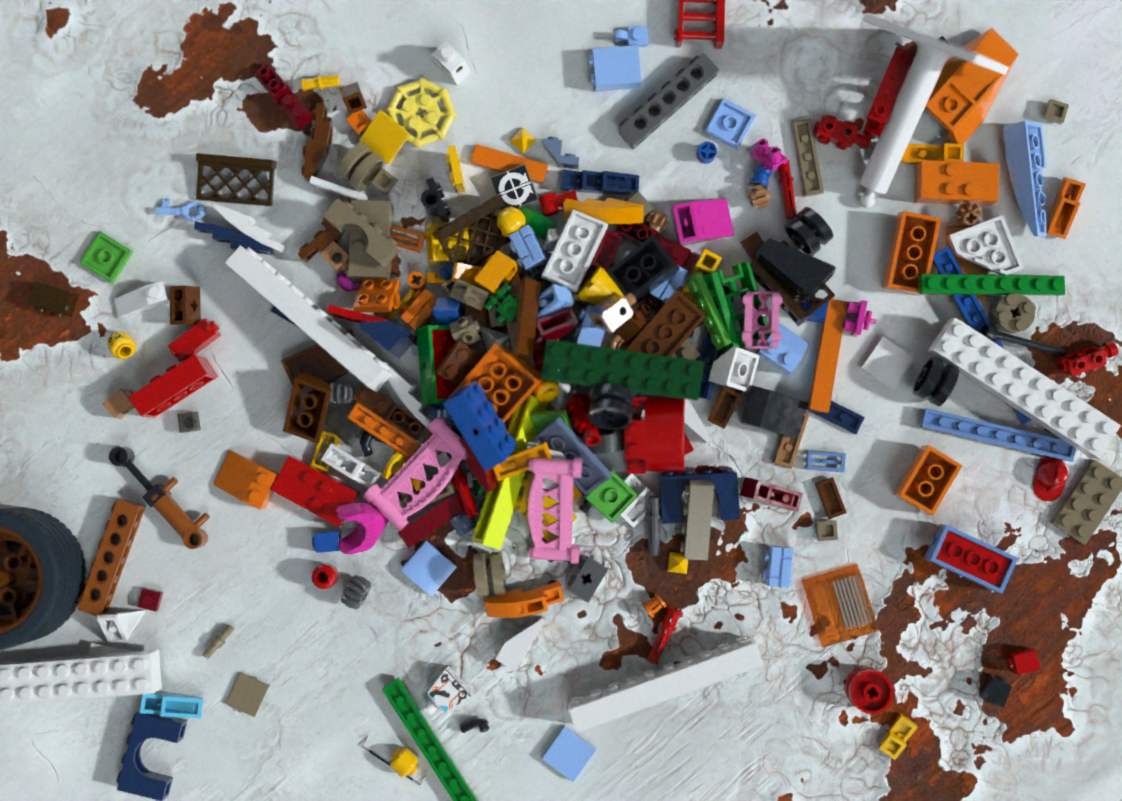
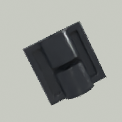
[421,177,451,222]

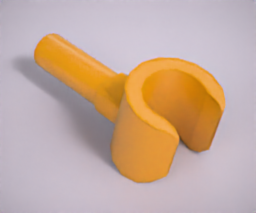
[426,272,447,284]

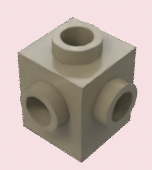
[449,315,482,345]

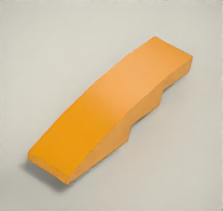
[563,198,643,224]

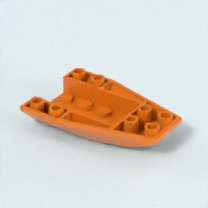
[925,28,1019,144]

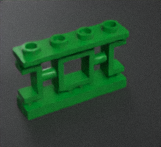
[703,261,771,350]

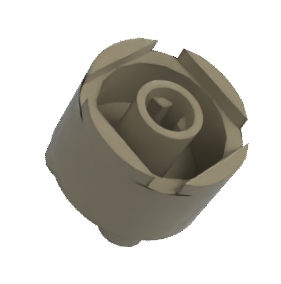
[988,294,1036,334]

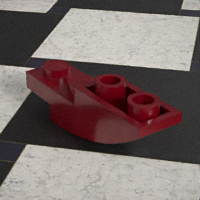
[253,62,314,129]
[614,223,691,267]

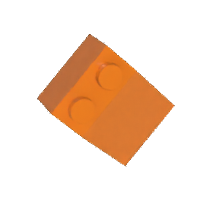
[213,450,279,510]

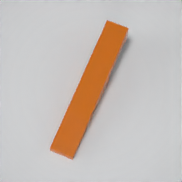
[807,299,848,413]

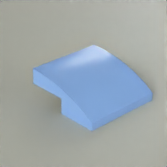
[400,540,457,596]

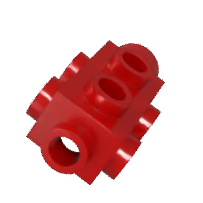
[813,115,872,150]
[1058,341,1118,377]
[565,394,601,446]

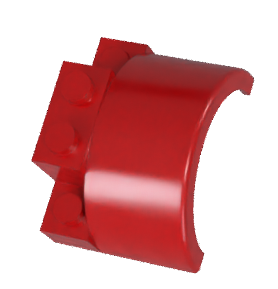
[624,395,685,474]

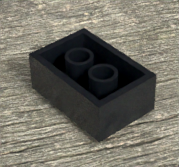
[607,235,680,305]

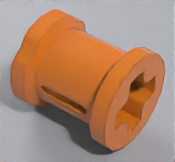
[407,271,427,291]
[641,592,667,618]

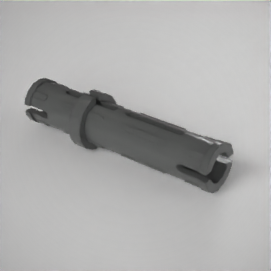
[646,496,662,555]

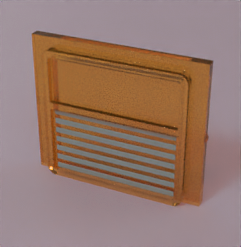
[802,564,878,648]

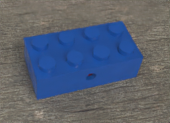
[443,380,517,471]

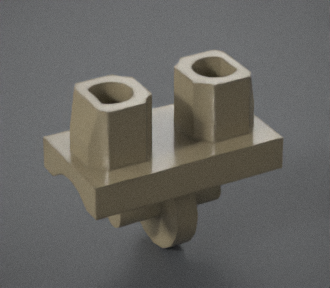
[449,278,490,310]

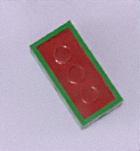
[416,325,458,405]

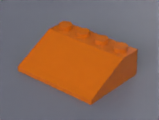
[448,343,542,423]

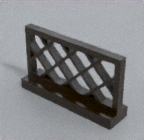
[196,153,277,207]
[432,194,511,266]
[750,240,835,326]

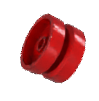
[844,666,894,714]

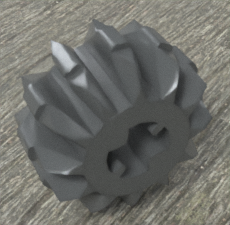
[327,383,355,403]
[341,575,371,609]

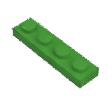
[686,272,732,351]

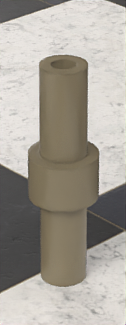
[203,625,234,659]

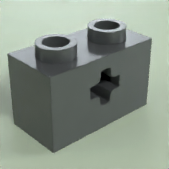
[567,556,608,603]

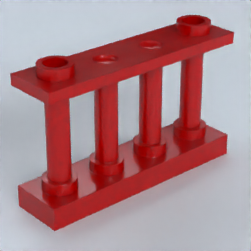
[674,0,725,49]
[863,47,915,139]

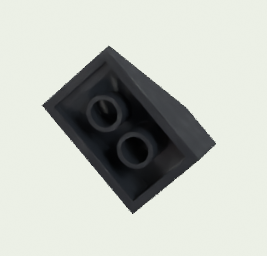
[741,385,808,439]

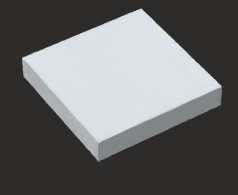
[860,336,915,390]

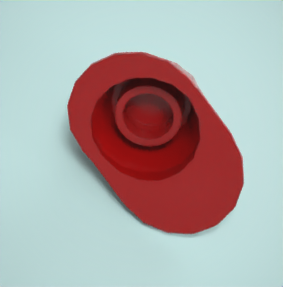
[1033,457,1068,501]

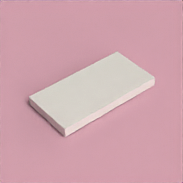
[541,209,608,293]

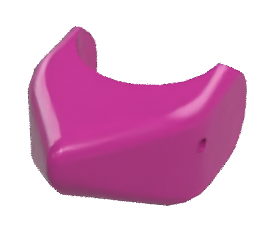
[337,502,389,554]

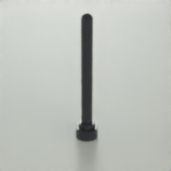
[980,324,1067,356]

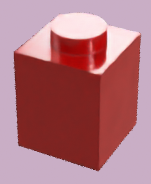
[1006,648,1041,675]

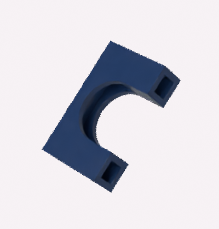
[658,469,740,524]
[116,711,188,801]

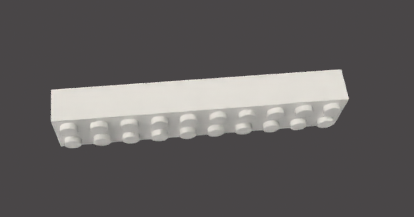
[225,245,392,392]
[928,317,1121,458]
[569,636,764,733]
[0,650,162,705]

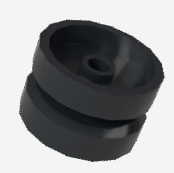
[784,207,834,256]
[913,357,959,406]
[588,384,634,430]

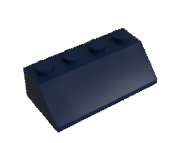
[358,320,414,359]

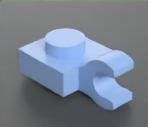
[614,26,647,47]

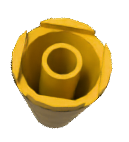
[577,266,624,306]

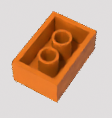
[893,445,963,516]

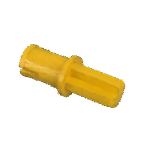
[301,75,340,91]

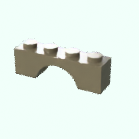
[322,198,399,268]

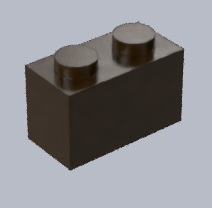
[28,281,79,318]

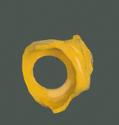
[381,449,428,491]

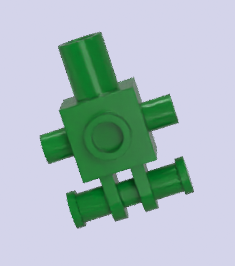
[484,282,520,325]

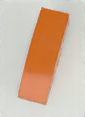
[1046,177,1086,239]

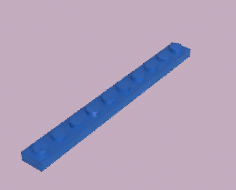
[932,247,1032,424]

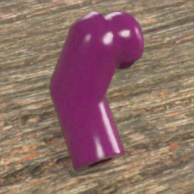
[335,272,362,292]

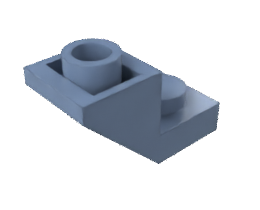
[543,136,579,170]
[450,498,485,537]

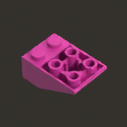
[671,199,734,246]

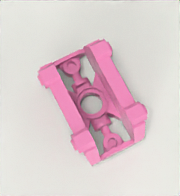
[741,291,783,349]

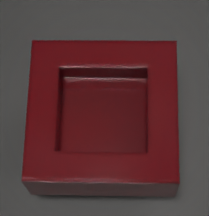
[137,587,163,612]

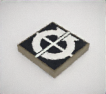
[490,164,539,209]

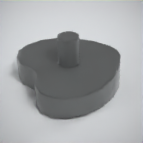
[467,469,477,489]

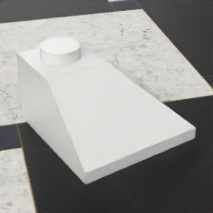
[708,347,760,393]

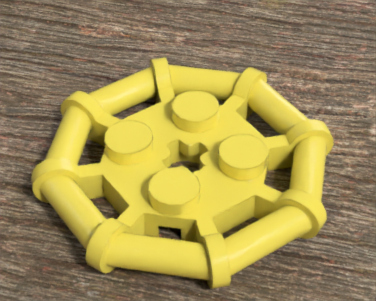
[385,78,456,148]

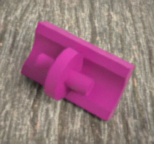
[750,138,788,171]
[843,300,876,337]

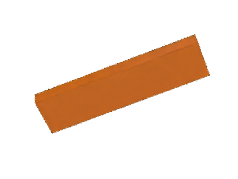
[471,144,548,184]
[346,402,422,459]

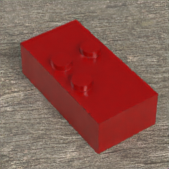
[129,354,218,418]
[270,456,361,527]

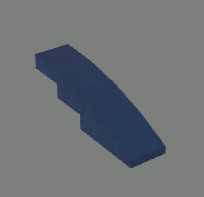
[560,169,639,195]
[194,221,273,255]

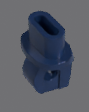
[429,404,452,422]

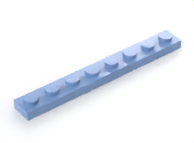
[920,408,1076,462]

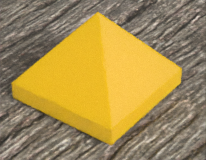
[510,127,536,154]
[667,552,688,574]

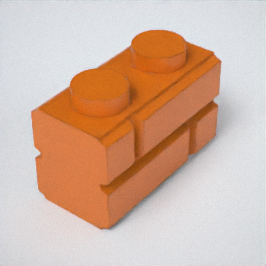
[400,288,437,330]

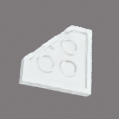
[947,215,1024,275]

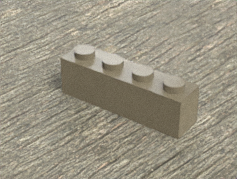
[680,479,714,561]

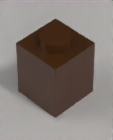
[340,82,367,114]

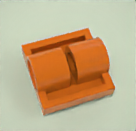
[353,279,400,312]

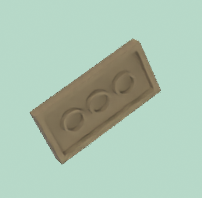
[1050,460,1122,545]

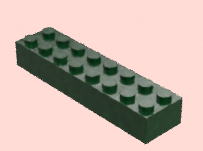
[540,339,704,401]

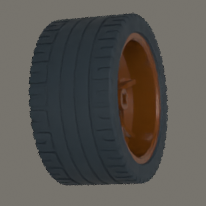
[0,508,86,651]

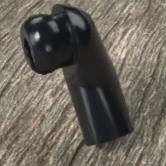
[460,718,490,733]

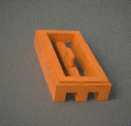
[392,224,426,253]

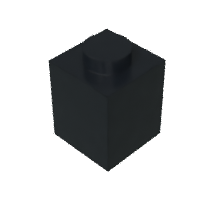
[979,674,1012,708]

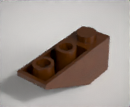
[614,294,661,343]

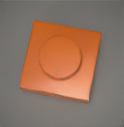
[346,110,372,135]

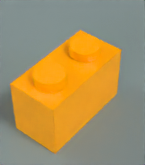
[474,250,518,296]

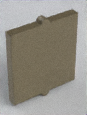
[226,672,270,717]

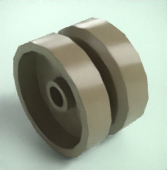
[337,142,385,192]
[473,551,506,597]

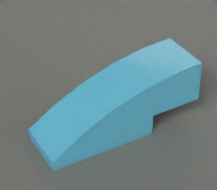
[140,691,203,718]

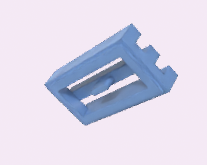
[805,450,846,473]

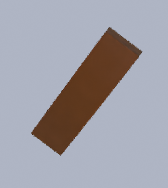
[707,386,743,429]

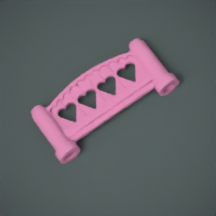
[363,417,469,530]
[527,458,582,564]

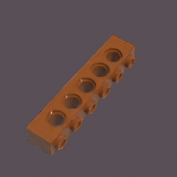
[77,499,146,616]

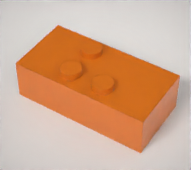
[915,160,999,206]
[882,211,941,296]

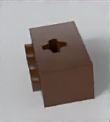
[170,285,201,325]

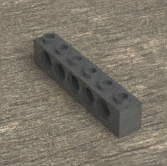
[619,53,719,150]

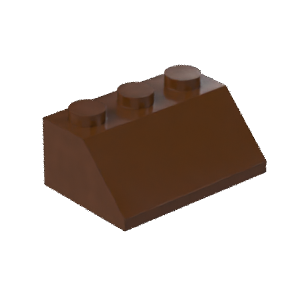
[283,372,332,444]

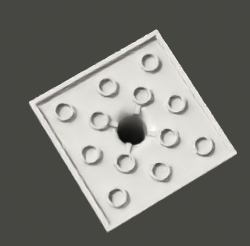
[859,13,1009,209]

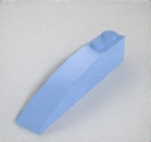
[1002,121,1046,237]

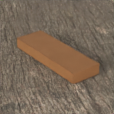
[773,413,809,469]

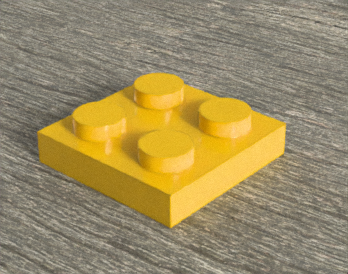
[445,145,466,193]

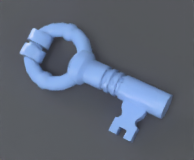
[156,198,206,222]

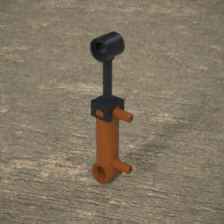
[109,447,210,549]

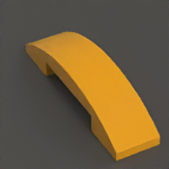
[900,143,964,165]

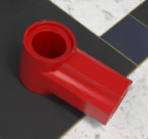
[539,190,578,217]

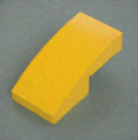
[878,713,918,760]

